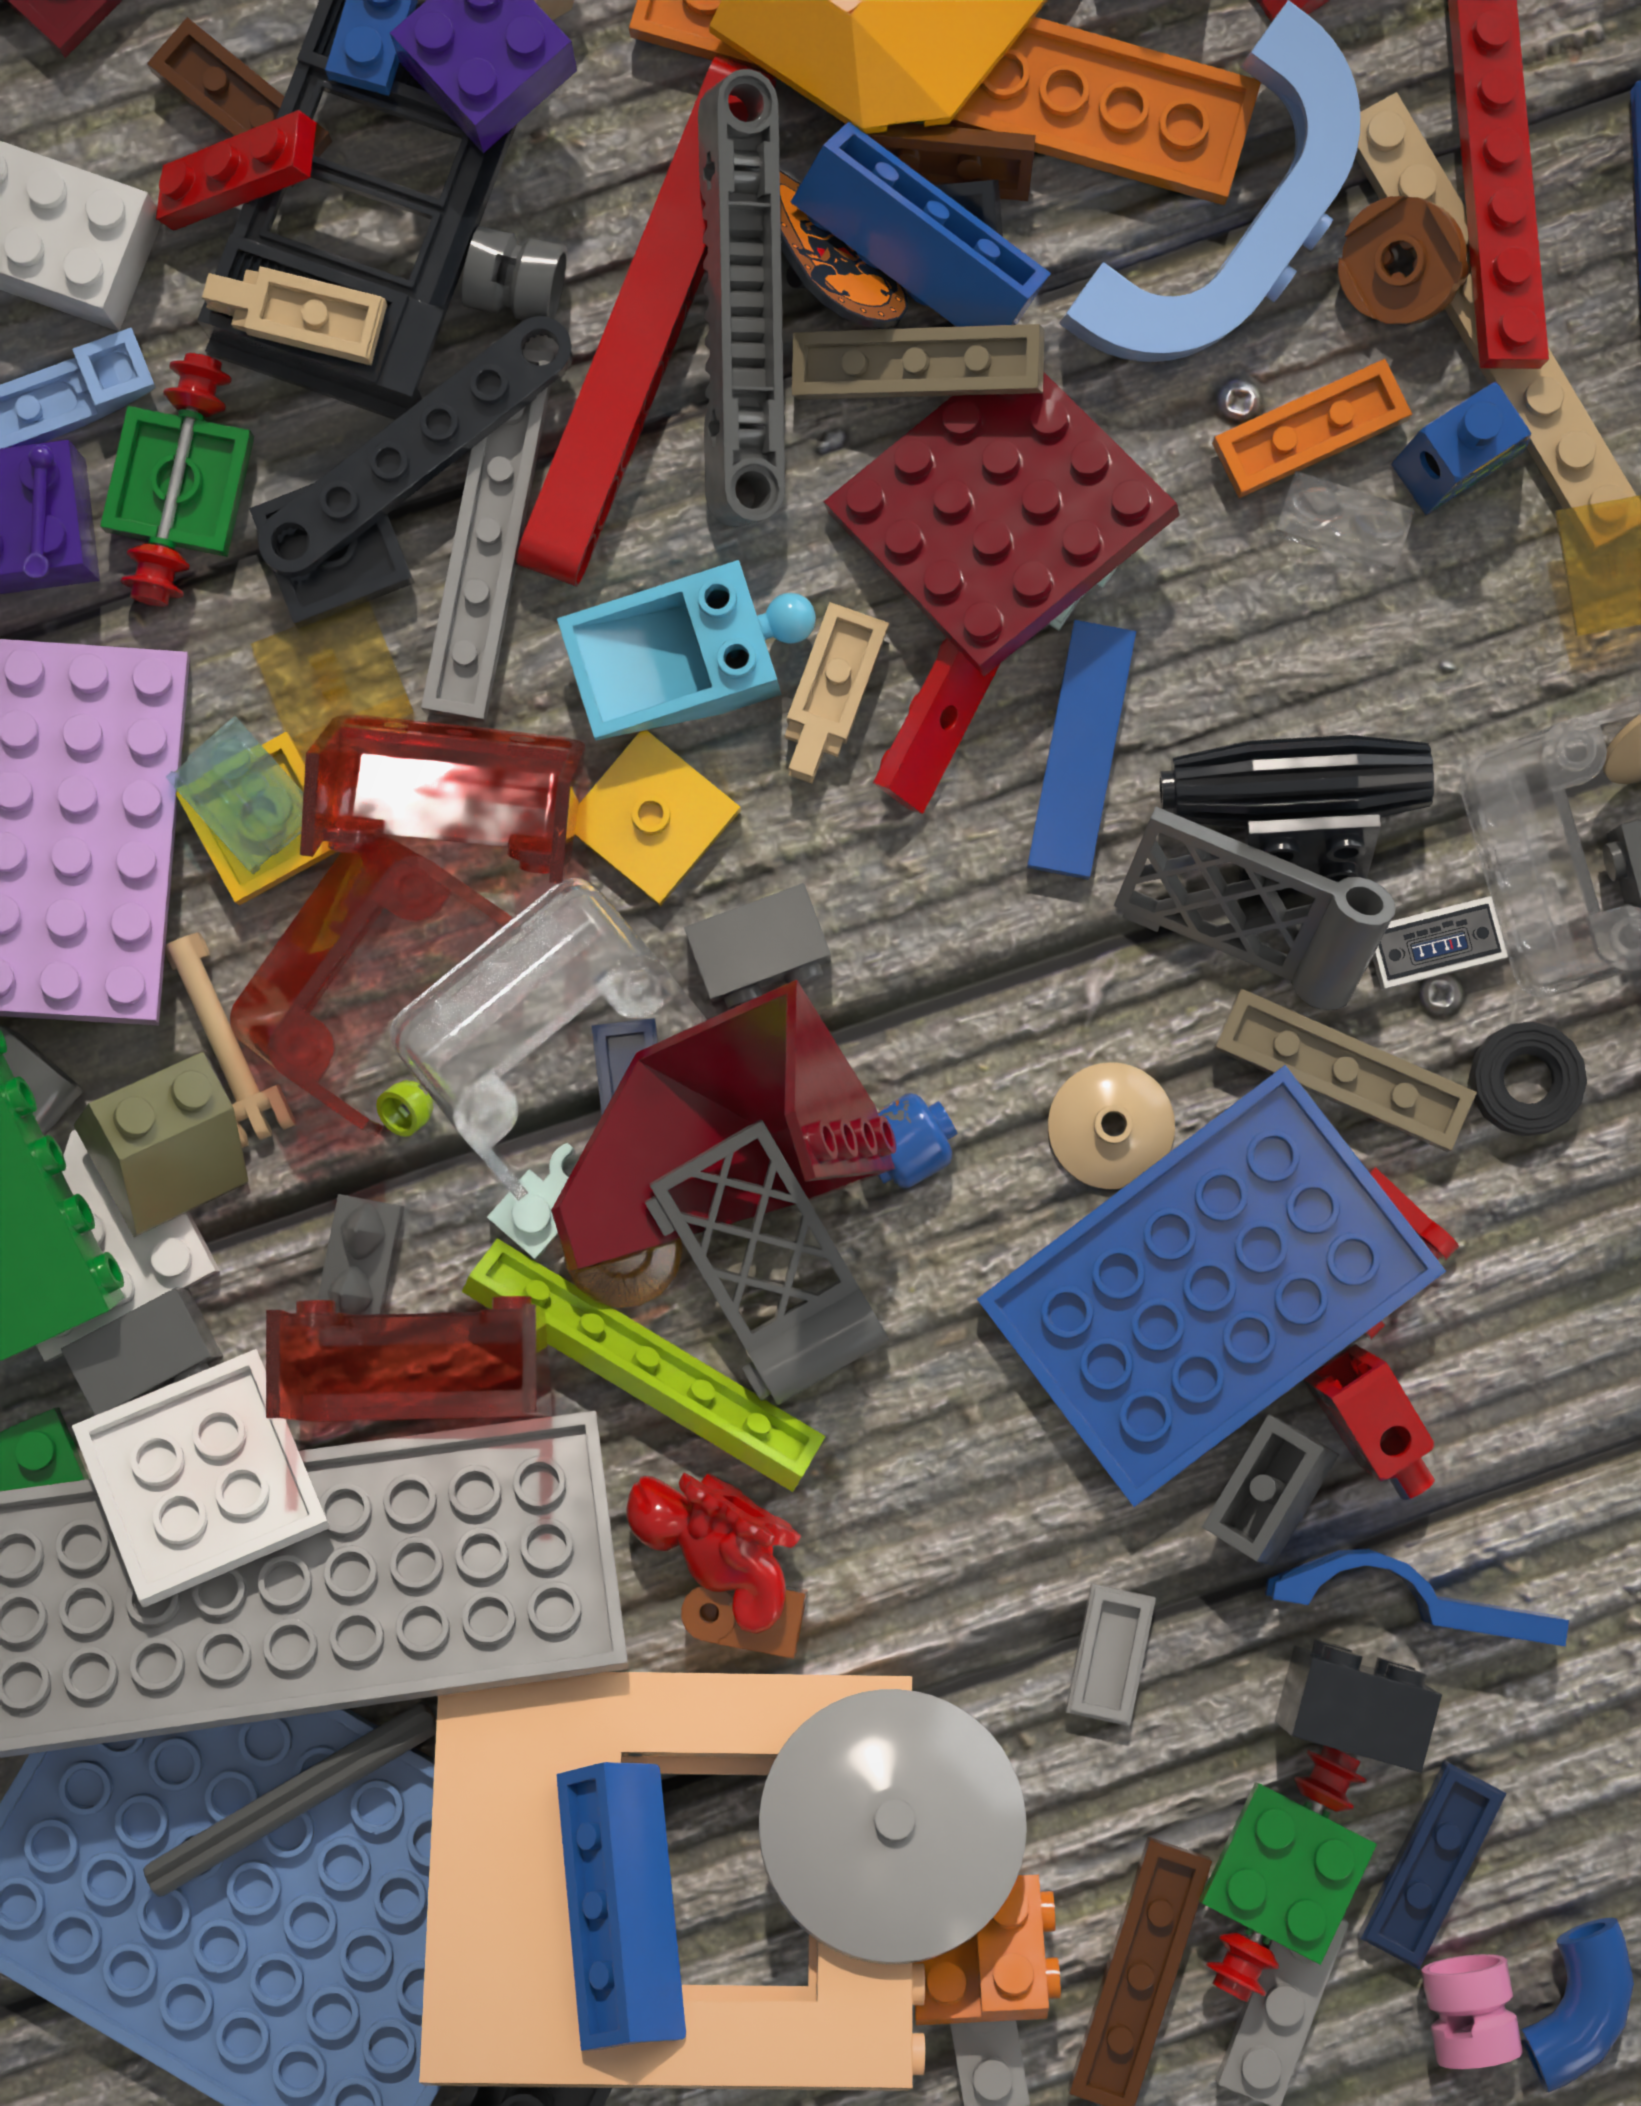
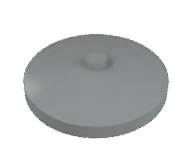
[759,1689,1027,1965]

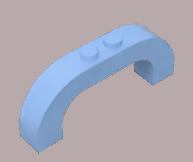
[1059,0,1360,362]

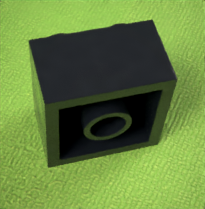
[1274,1639,1442,1773]

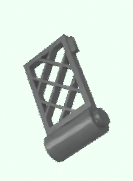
[1113,806,1395,1010]
[645,1119,889,1405]

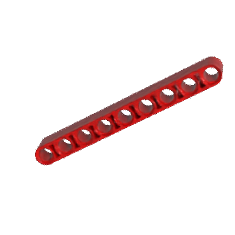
[516,55,777,587]

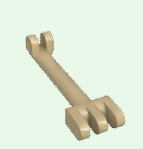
[165,932,296,1148]

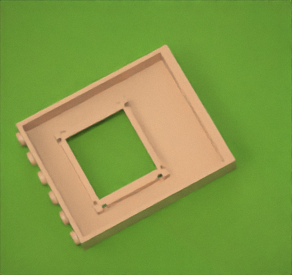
[419,1672,925,2091]

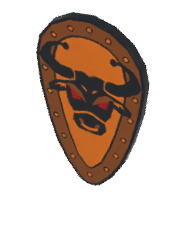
[780,170,908,329]

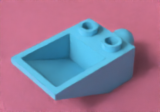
[557,560,816,740]

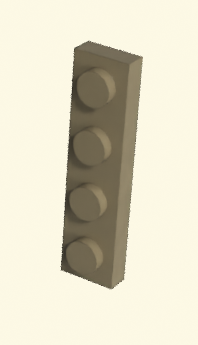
[792,324,1045,400]
[1213,988,1477,1152]

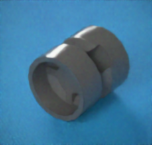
[462,226,568,320]

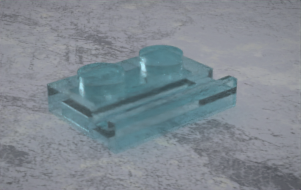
[165,716,323,875]

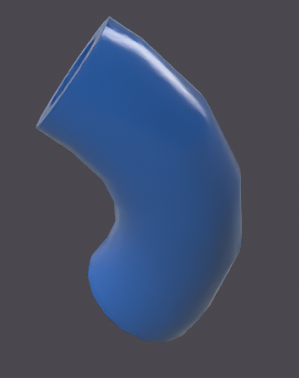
[1520,1917,1634,2093]

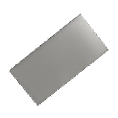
[1065,1583,1156,1726]

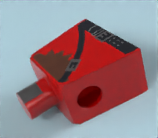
[1303,1344,1435,1500]

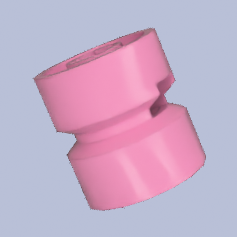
[1421,1954,1523,2069]

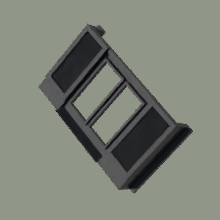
[197,0,517,420]

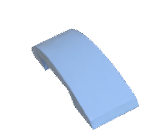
[0,328,156,449]

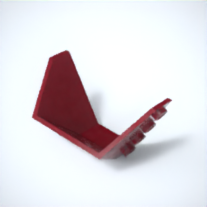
[551,979,896,1272]

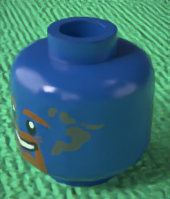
[877,1093,958,1188]

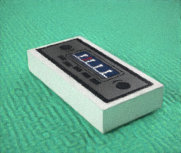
[1372,896,1508,991]

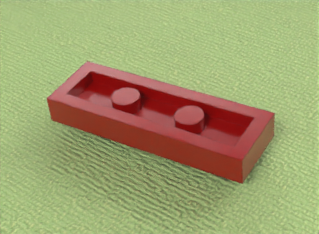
[156,110,316,231]

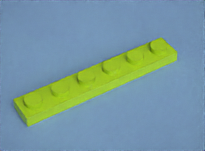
[461,1238,826,1492]

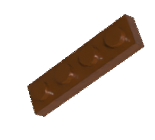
[1068,1837,1212,2106]

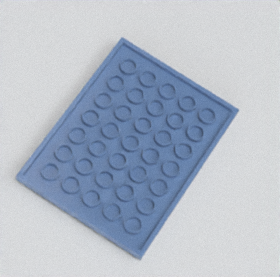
[0,1709,441,2106]

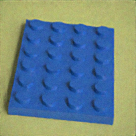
[977,1065,1446,1507]

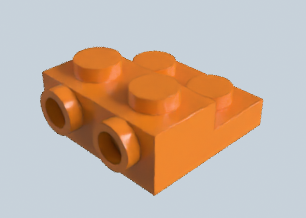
[915,1874,1061,2025]

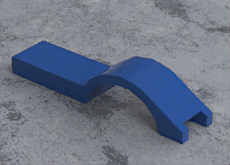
[1265,1549,1569,1647]

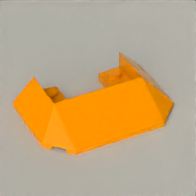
[709,0,1048,134]

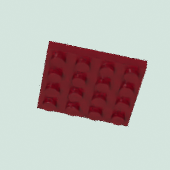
[823,372,1180,676]

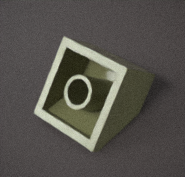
[73,1052,249,1238]

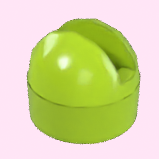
[376,1080,434,1137]

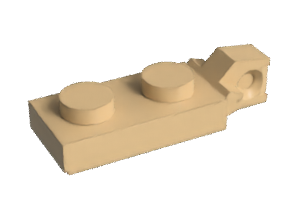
[202,266,387,365]
[785,602,889,784]

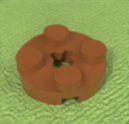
[1338,196,1469,325]

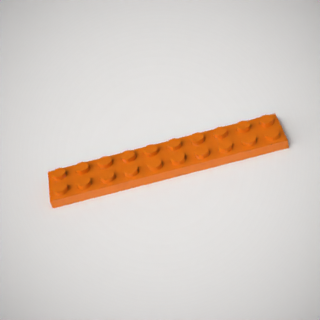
[629,0,1261,206]

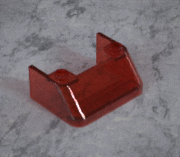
[300,715,585,884]
[230,832,522,1136]
[266,1296,552,1422]

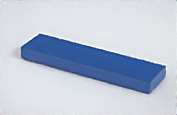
[1027,619,1136,880]

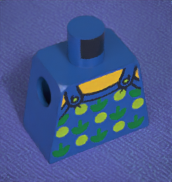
[1391,382,1531,515]

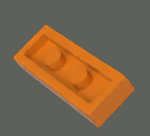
[1212,359,1412,499]

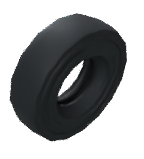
[1469,1021,1587,1137]

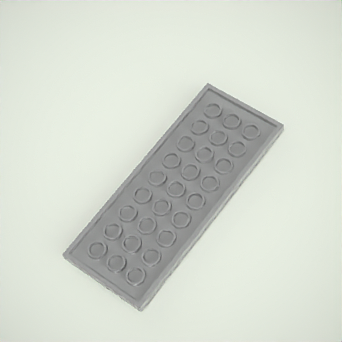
[0,1411,629,1758]

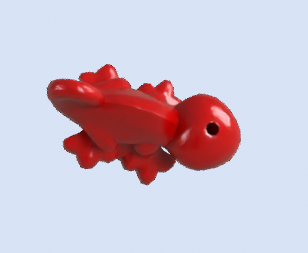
[626,1473,801,1634]

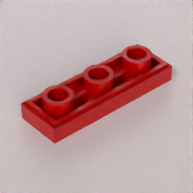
[873,638,1001,814]

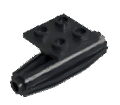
[1159,734,1434,892]

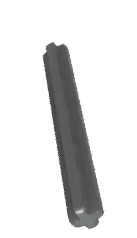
[143,1702,437,1897]

